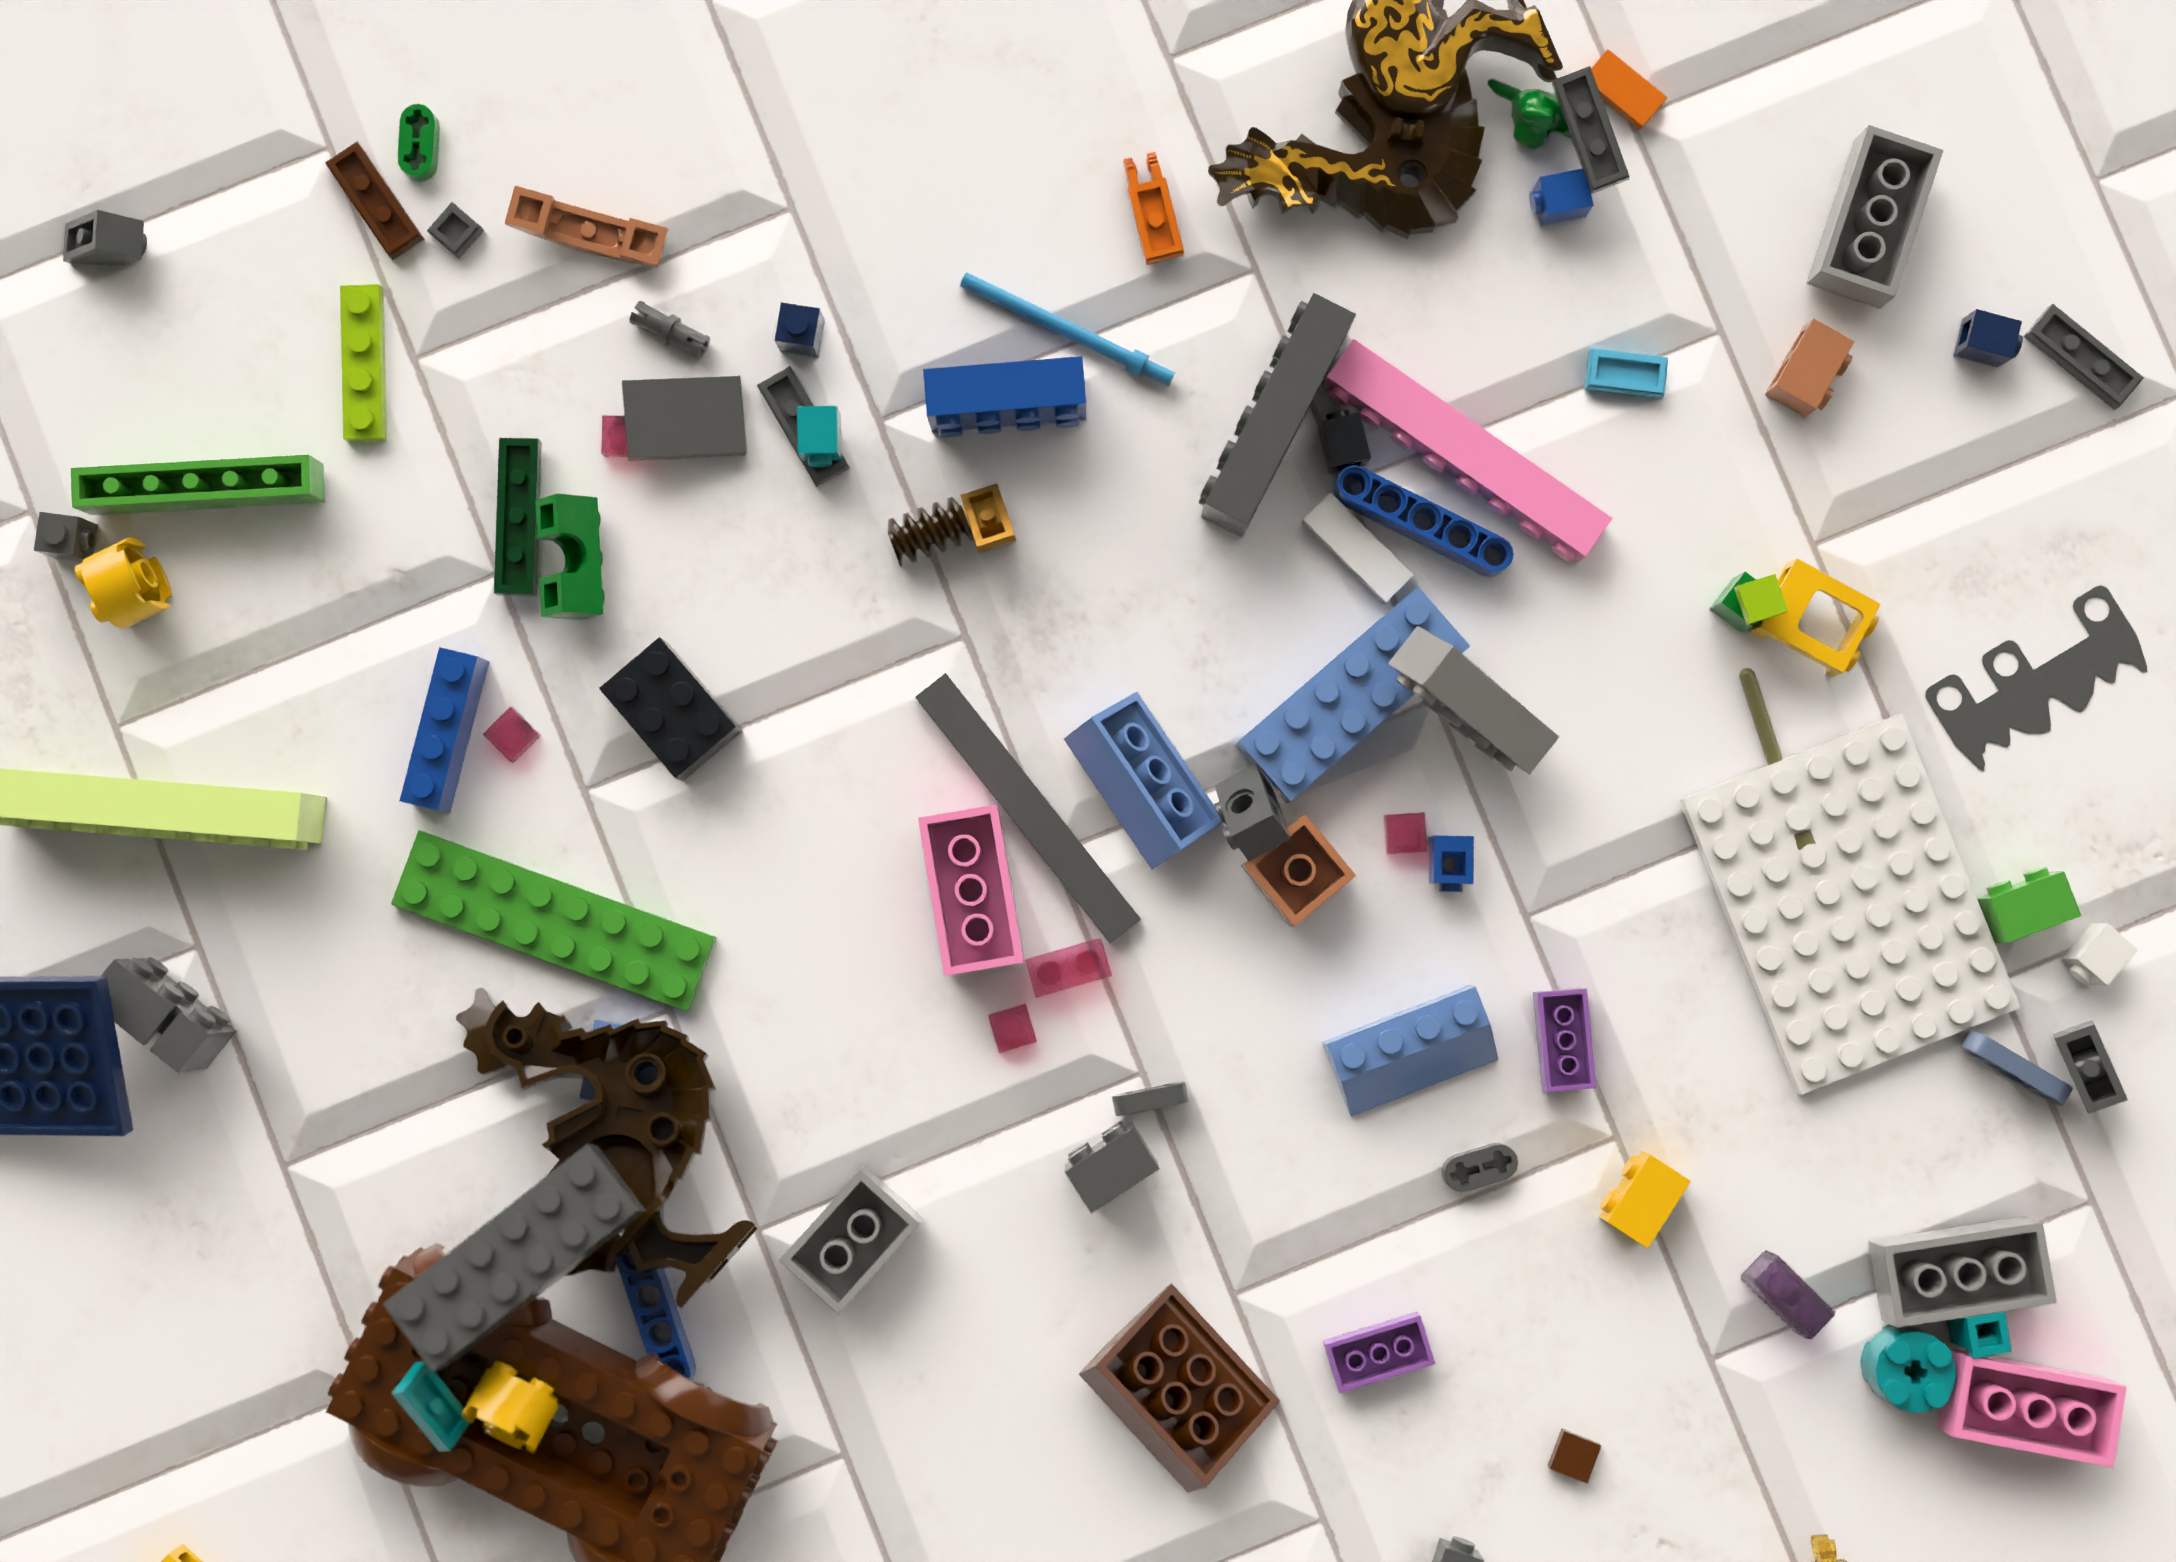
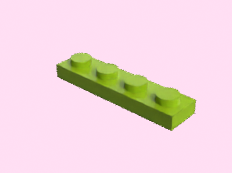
[340,284,387,442]

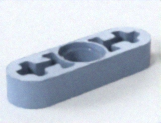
[1960,1030,2073,1106]

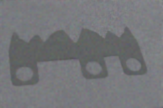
[1925,586,2147,771]

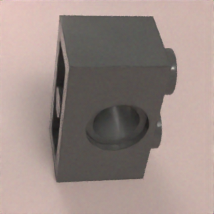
[1214,764,1291,861]
[2053,1020,2128,1114]

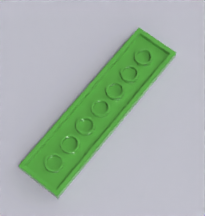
[391,830,716,1011]

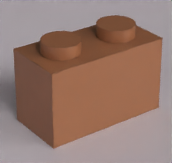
[1765,318,1855,417]

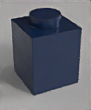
[774,302,825,358]
[1953,309,2023,367]

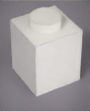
[2061,923,2138,986]

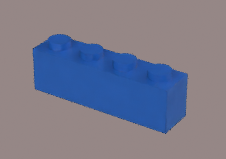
[399,647,489,813]

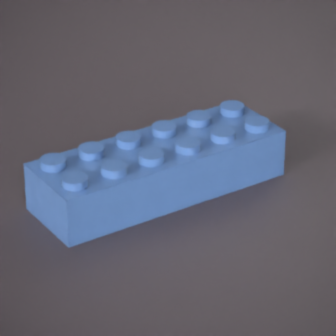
[1236,587,1470,804]

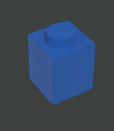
[1529,169,1594,226]

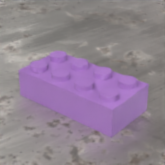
[1533,988,1596,1092]
[1322,1312,1435,1393]

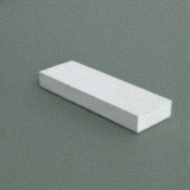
[1302,493,1413,604]

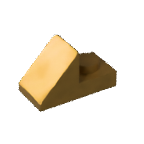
[960,483,1016,554]

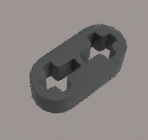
[1111,1081,1189,1116]
[1442,1143,1518,1192]

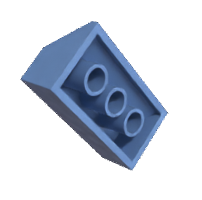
[1064,692,1223,870]
[1322,985,1498,1117]

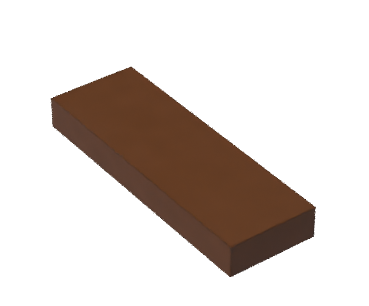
[325,141,425,260]

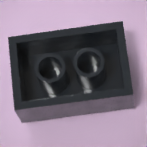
[599,637,743,781]

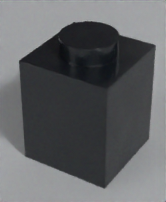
[1318,410,1371,474]

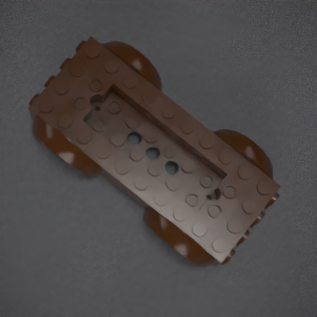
[326,1243,778,1562]

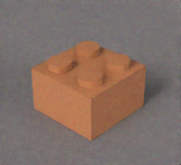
[1241,814,1356,927]

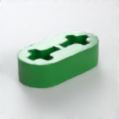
[398,104,440,182]

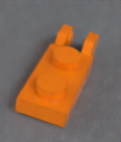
[1123,152,1184,265]

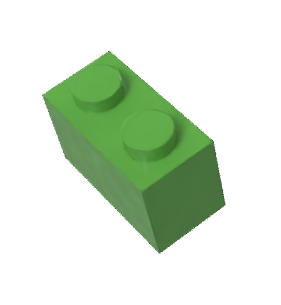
[1977,867,2082,943]

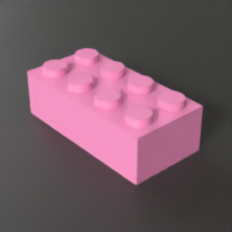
[918,804,1025,976]
[1936,1348,2127,1468]

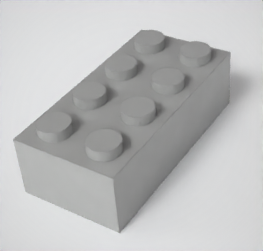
[1806,125,1944,309]
[1388,626,1559,775]
[1868,1217,2057,1328]

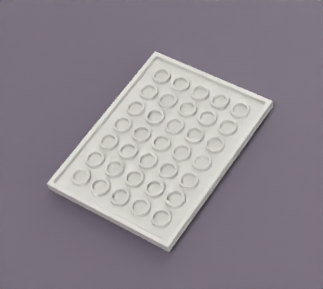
[1679,714,2021,1095]

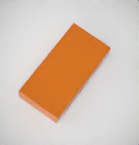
[1591,49,1668,130]

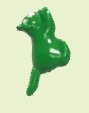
[1487,78,1571,149]

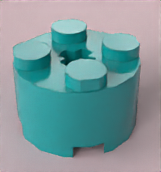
[1860,1325,1956,1413]

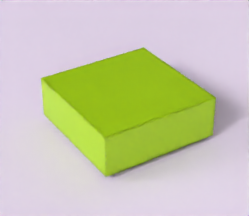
[1734,574,1788,625]

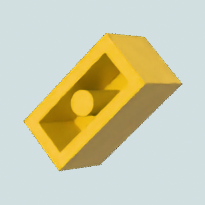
[1599,1151,1691,1249]

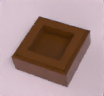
[1547,1428,1601,1483]

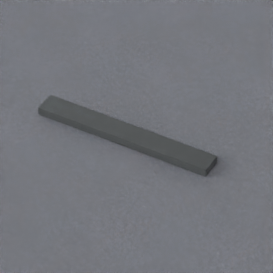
[915,673,1141,943]

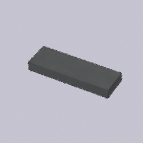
[1552,66,1630,194]
[2024,304,2144,410]
[757,366,850,487]

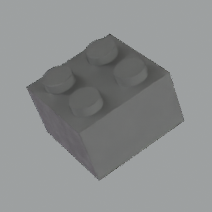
[1065,1120,1160,1213]

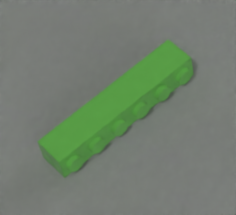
[71,455,325,515]

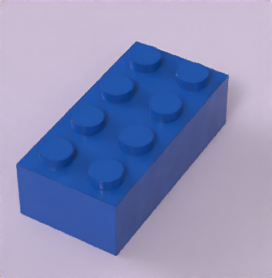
[923,356,1086,437]

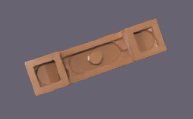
[504,186,668,267]

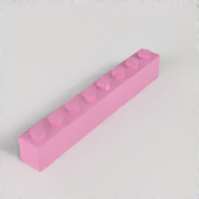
[1323,339,1613,562]

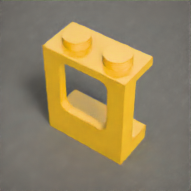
[1749,558,1881,677]

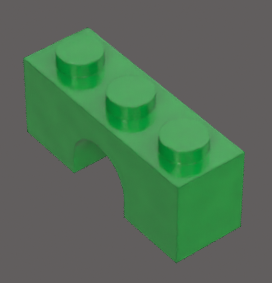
[535,494,605,619]

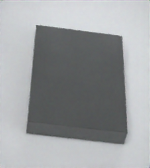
[622,376,747,461]

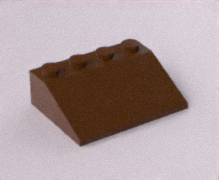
[1079,1283,1280,1493]

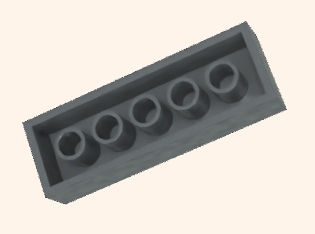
[1198,293,1356,538]
[383,1144,646,1372]

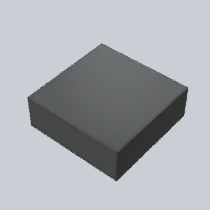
[427,202,484,259]

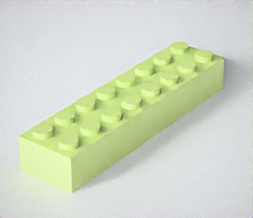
[0,768,327,850]

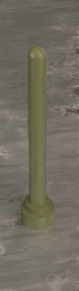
[1739,668,1816,850]

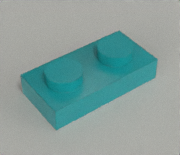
[391,1361,470,1452]

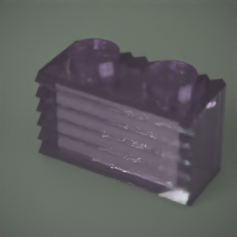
[1741,1250,1836,1339]

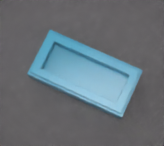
[1584,348,1668,399]

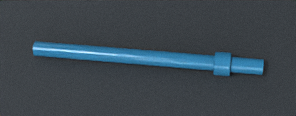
[960,272,1175,387]

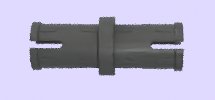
[629,301,710,359]

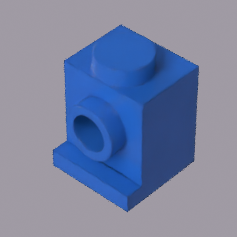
[1428,835,1474,892]

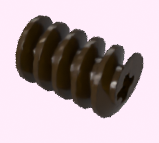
[887,497,974,567]

